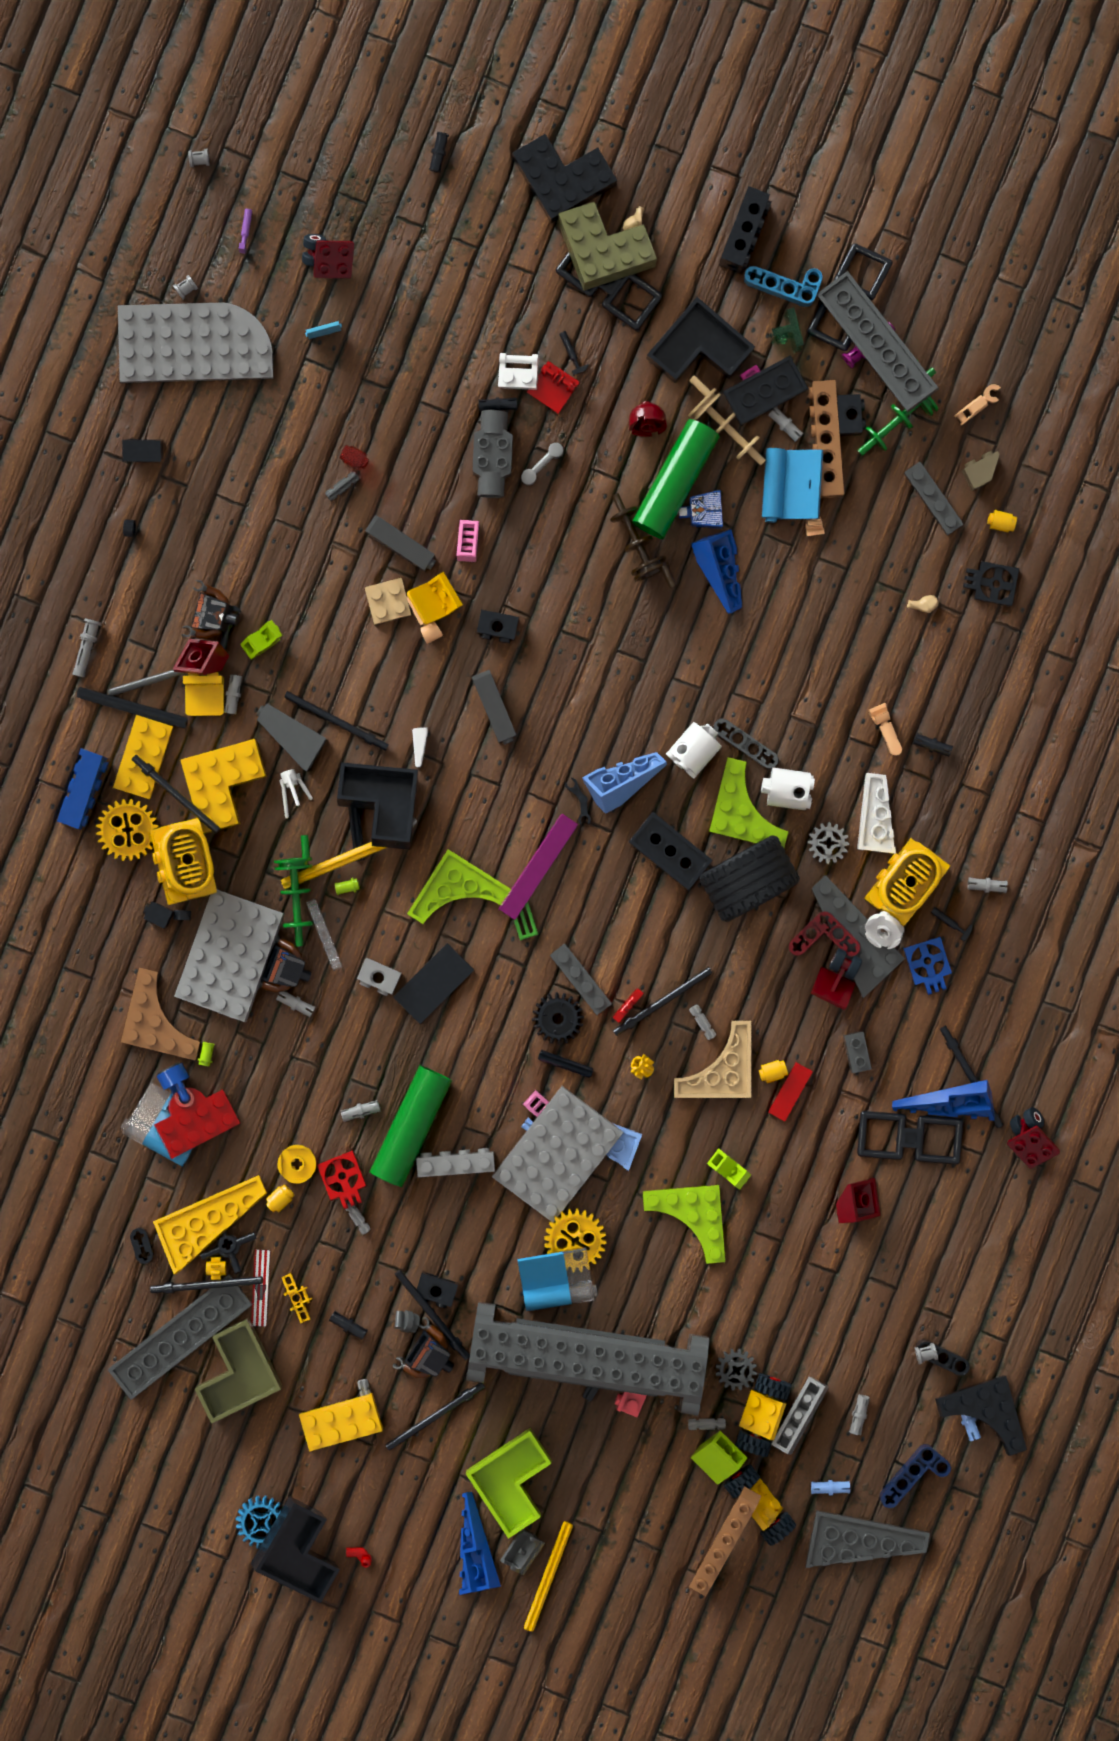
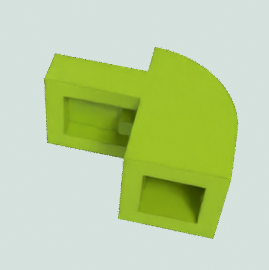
[240,620,282,660]
[707,1148,752,1190]

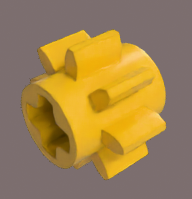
[631,1054,654,1080]
[206,1256,227,1280]

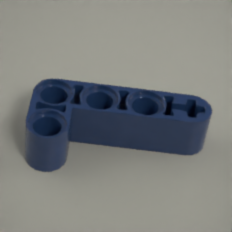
[879,1444,951,1508]

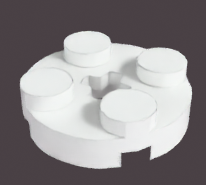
[865,911,905,949]

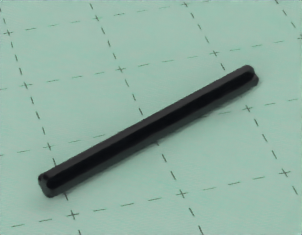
[77,687,188,728]

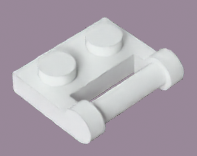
[498,353,539,390]

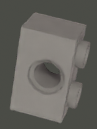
[357,958,402,996]

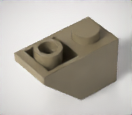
[962,451,1000,491]

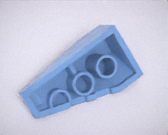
[582,752,667,814]

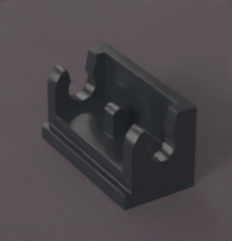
[122,439,163,462]

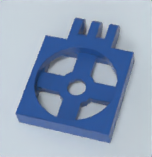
[903,937,952,995]

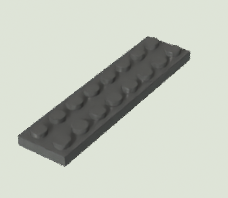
[817,271,939,413]
[107,1274,253,1400]

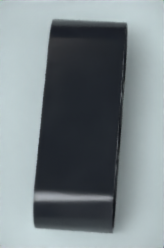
[915,1339,970,1376]

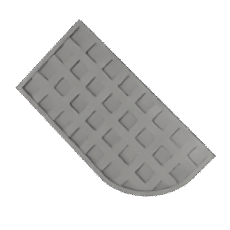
[118,302,273,383]

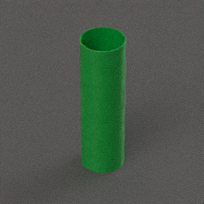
[632,419,720,539]
[369,1065,452,1187]

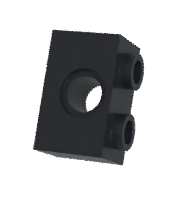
[837,394,866,436]
[477,609,519,644]
[417,1271,459,1309]

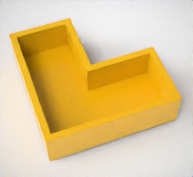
[181,739,267,834]

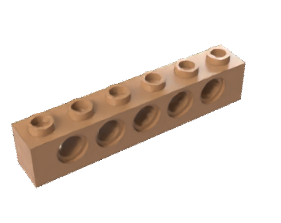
[808,380,844,499]
[689,1486,761,1596]

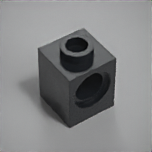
[143,901,174,929]

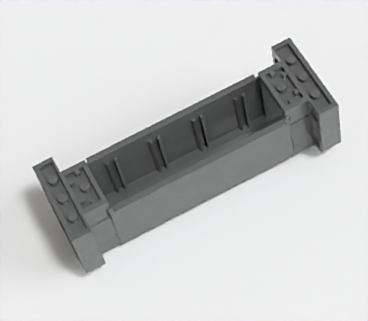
[466,1302,709,1416]

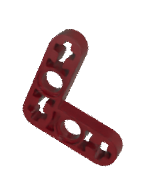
[789,911,861,956]

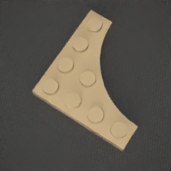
[674,1021,751,1098]

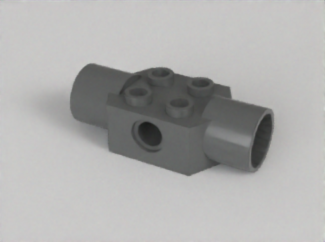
[473,410,513,498]

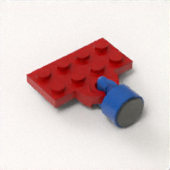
[154,1062,240,1159]

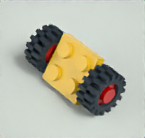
[735,1373,792,1457]
[724,1464,797,1546]

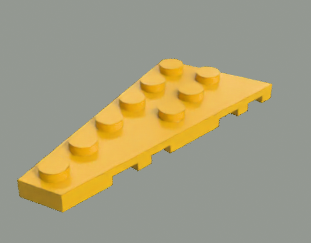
[153,1175,267,1275]

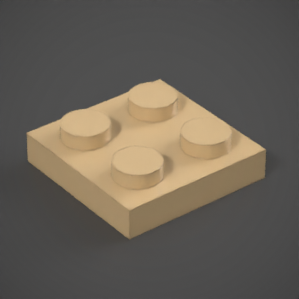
[364,578,411,625]

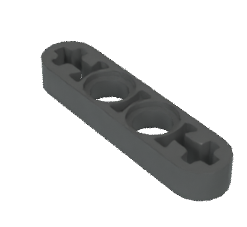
[713,719,778,769]

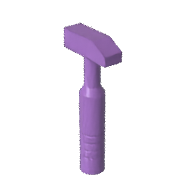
[239,209,252,254]

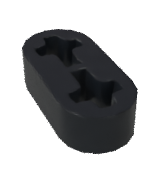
[130,1227,154,1264]

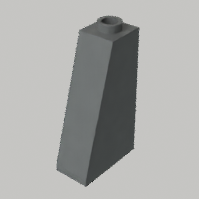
[365,515,436,572]
[472,670,517,745]
[256,703,327,772]

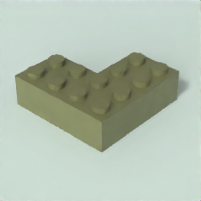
[557,202,657,291]
[195,1317,283,1424]

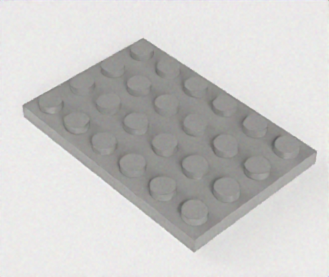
[174,889,285,1022]
[492,1086,623,1222]

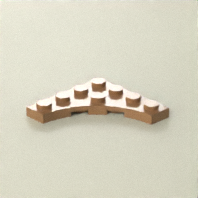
[121,968,201,1060]

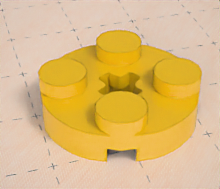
[278,1145,317,1184]

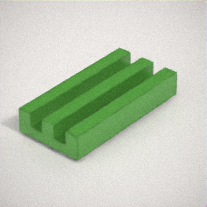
[514,901,538,940]

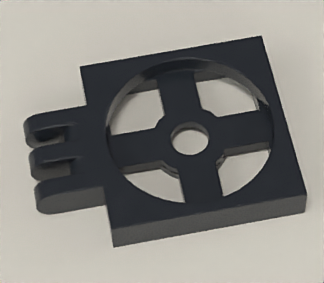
[963,561,1019,607]

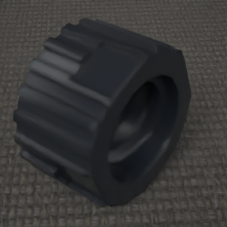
[123,519,136,537]
[173,910,191,920]

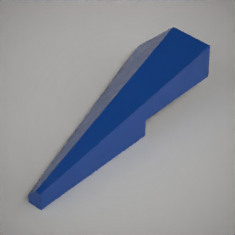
[892,1080,995,1121]
[459,1492,501,1595]

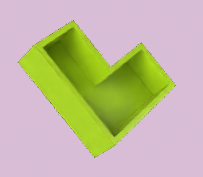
[466,1428,552,1539]

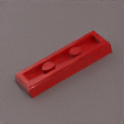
[768,1062,813,1121]

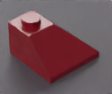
[172,639,229,675]
[836,1178,881,1223]

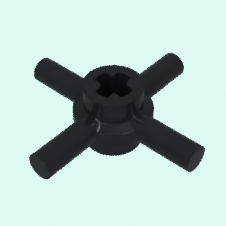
[200,1230,257,1274]

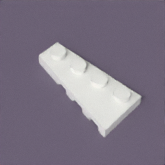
[857,773,896,854]

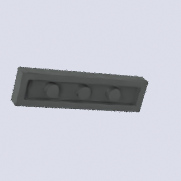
[904,462,963,536]
[550,944,612,1015]

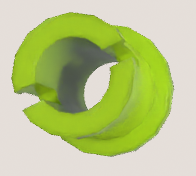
[335,878,360,895]
[198,1042,215,1067]

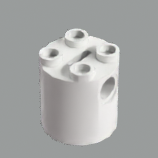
[666,722,722,779]
[761,768,815,810]

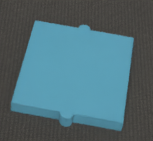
[305,321,342,339]

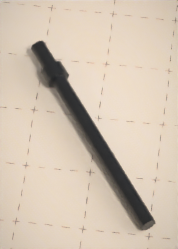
[284,691,389,751]
[132,755,221,834]
[613,967,713,1036]
[940,1025,1004,1128]
[395,1270,470,1360]
[150,1276,263,1294]
[385,1383,486,1451]

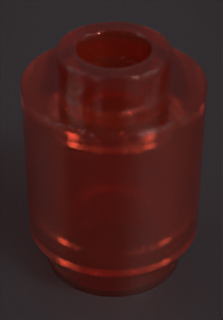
[339,445,369,471]

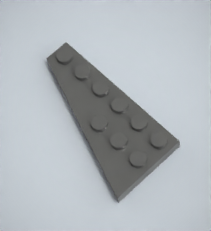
[811,875,905,998]
[805,1510,930,1568]

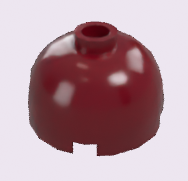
[628,401,667,437]

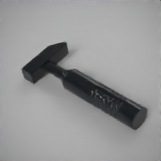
[559,331,589,376]
[220,605,242,649]
[930,907,972,942]

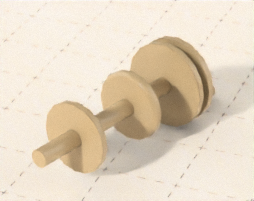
[688,375,766,466]

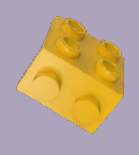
[407,572,463,625]
[183,672,224,716]

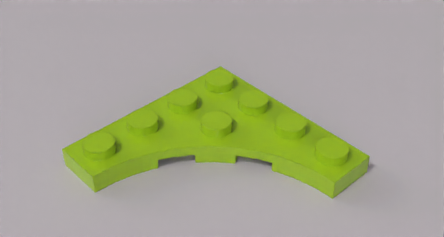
[709,757,788,847]
[407,849,511,924]
[642,1185,725,1264]

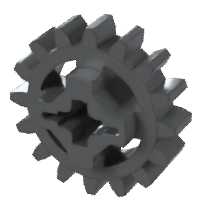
[715,1348,757,1391]

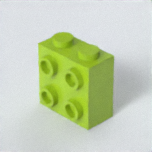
[691,1431,747,1485]

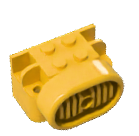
[150,818,217,905]
[864,838,950,926]

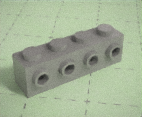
[416,1148,495,1177]

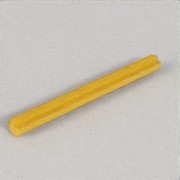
[281,842,387,889]
[524,1521,573,1632]

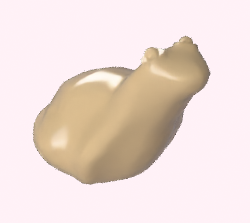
[623,206,644,231]
[907,595,939,613]

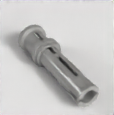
[73,618,101,677]

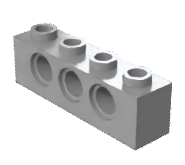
[771,1377,829,1454]

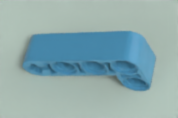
[744,266,823,307]

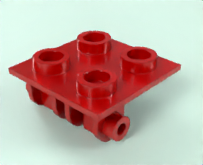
[527,361,580,414]

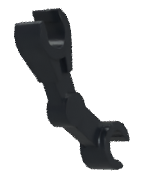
[565,777,591,825]

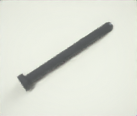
[108,670,188,696]

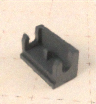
[500,1529,545,1575]

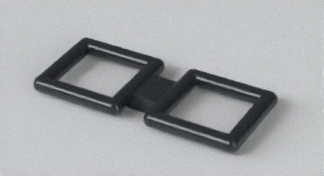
[807,243,893,351]
[555,252,663,331]
[857,1111,963,1165]

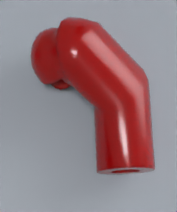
[346,1547,372,1568]

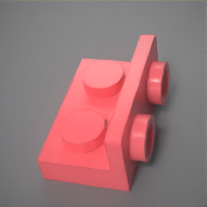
[614,1392,647,1417]

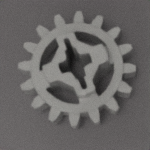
[807,822,849,864]

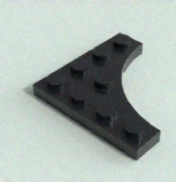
[935,1375,1027,1456]

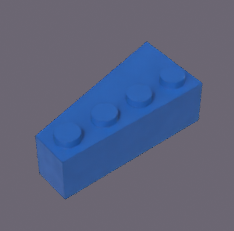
[57,748,109,830]

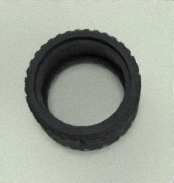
[699,835,800,922]

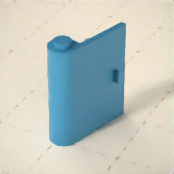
[762,448,823,523]

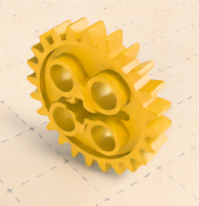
[96,799,158,861]
[544,1208,606,1272]

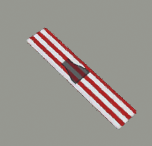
[251,1250,270,1326]

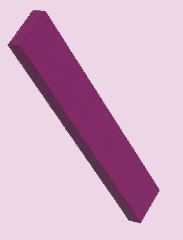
[498,814,578,920]

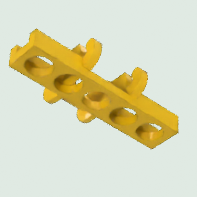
[281,1273,312,1323]

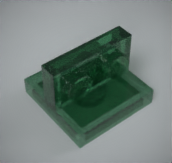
[769,308,804,353]

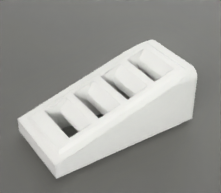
[412,727,428,768]

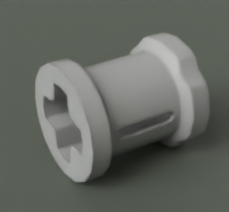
[188,149,210,168]
[173,275,198,300]
[915,1343,938,1365]

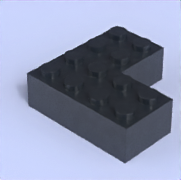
[512,134,617,224]
[646,297,755,383]
[337,762,418,850]
[250,1496,340,1603]

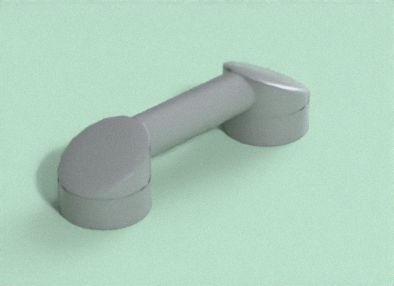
[521,443,564,486]

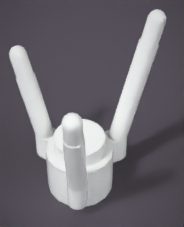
[279,769,313,818]

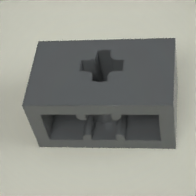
[843,1031,872,1073]

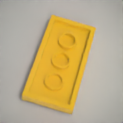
[113,715,173,799]
[299,1393,383,1452]

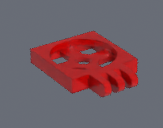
[613,988,644,1023]
[317,1150,367,1210]

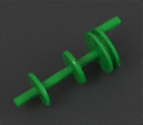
[857,367,939,456]
[274,835,313,946]

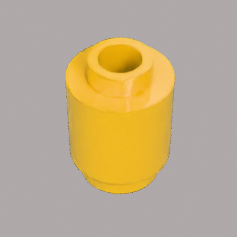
[987,510,1017,533]
[758,1060,788,1084]
[266,1184,295,1212]

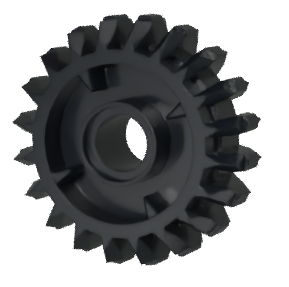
[532,992,584,1044]

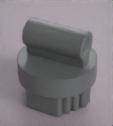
[395,1310,420,1333]

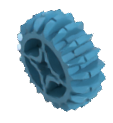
[236,1496,282,1548]

